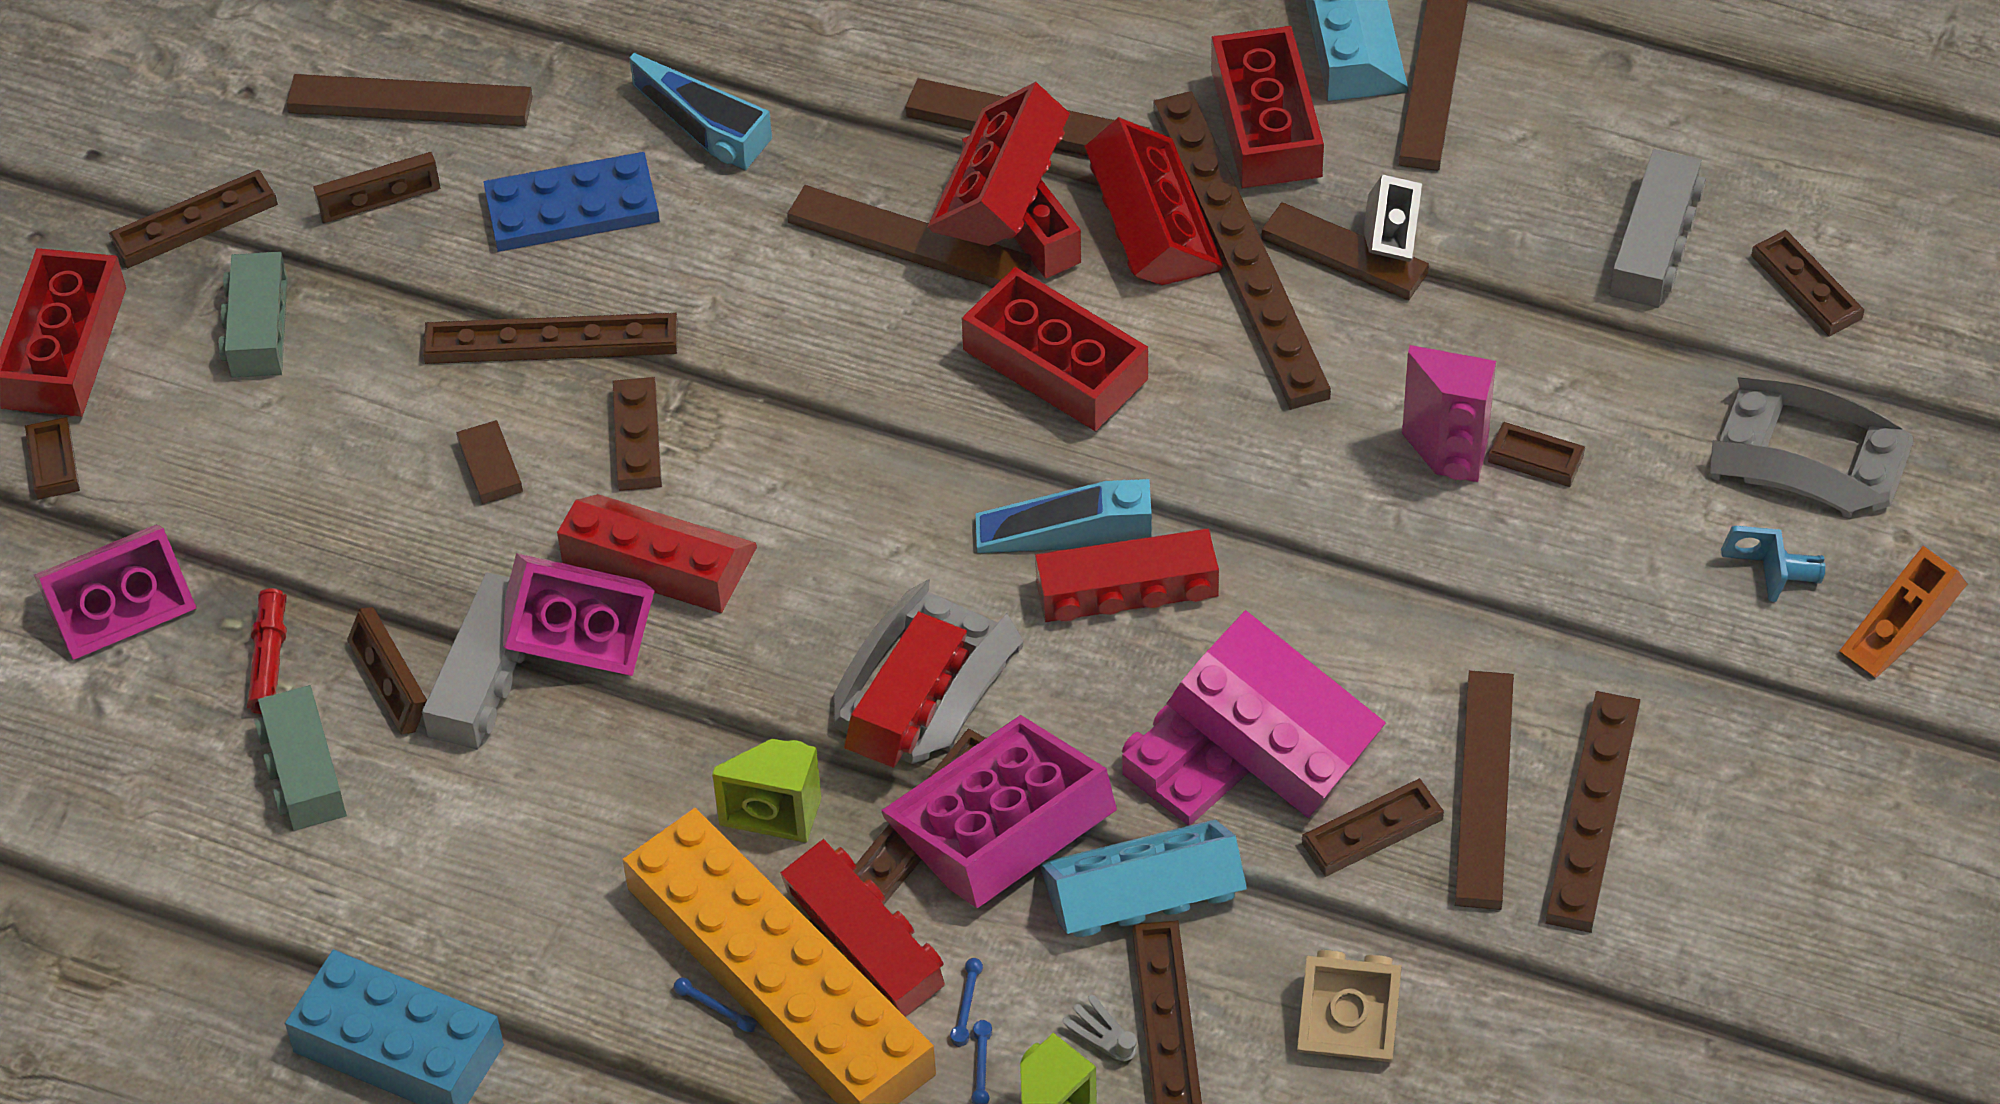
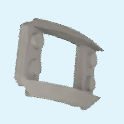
[1710,377,1914,518]
[833,579,1024,764]

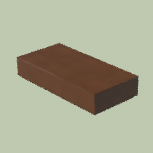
[25,417,80,500]
[456,420,523,504]
[1488,422,1585,487]

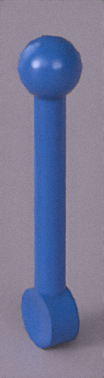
[950,958,983,1047]
[673,977,757,1032]
[971,1020,992,1104]

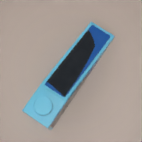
[629,53,772,170]
[976,479,1152,553]

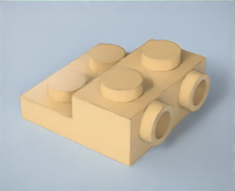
[1297,950,1402,1062]

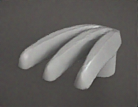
[1062,994,1137,1062]

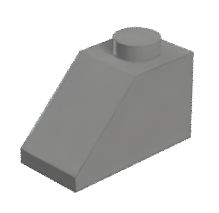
[1363,174,1422,262]

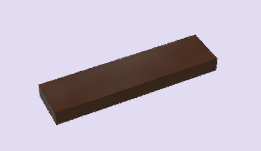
[109,169,278,269]
[1262,202,1429,300]

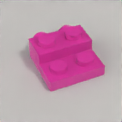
[1122,705,1250,826]

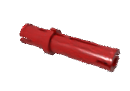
[247,588,287,714]

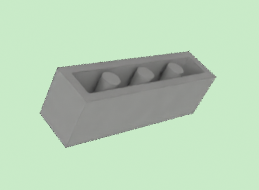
[1610,148,1706,307]
[422,572,526,749]

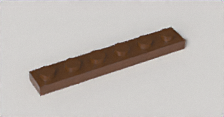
[1545,691,1641,933]

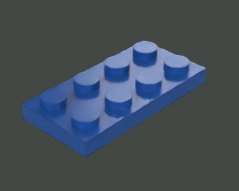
[483,152,660,252]

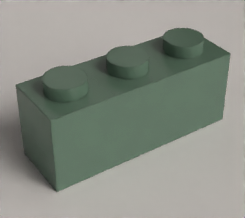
[219,252,288,378]
[254,685,347,831]

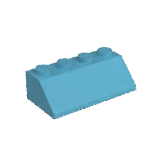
[1305,0,1408,101]
[1040,819,1247,937]

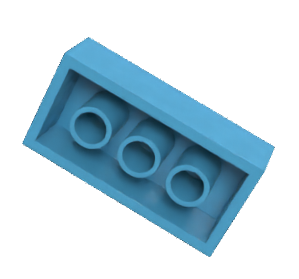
[285,949,504,1104]

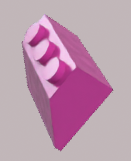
[1402,345,1496,482]
[34,524,197,660]
[503,553,655,676]

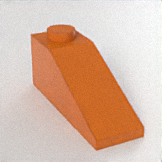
[1839,546,1968,678]

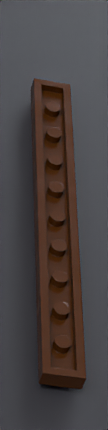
[1153,91,1331,410]

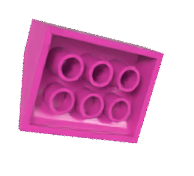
[1166,610,1386,819]
[881,715,1117,908]

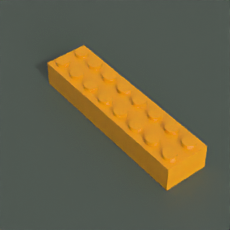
[623,808,936,1104]

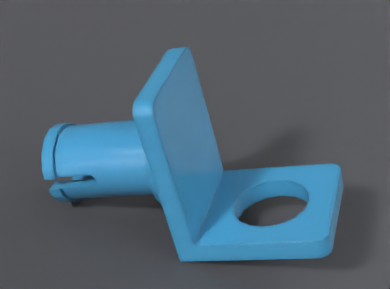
[1721,526,1826,602]

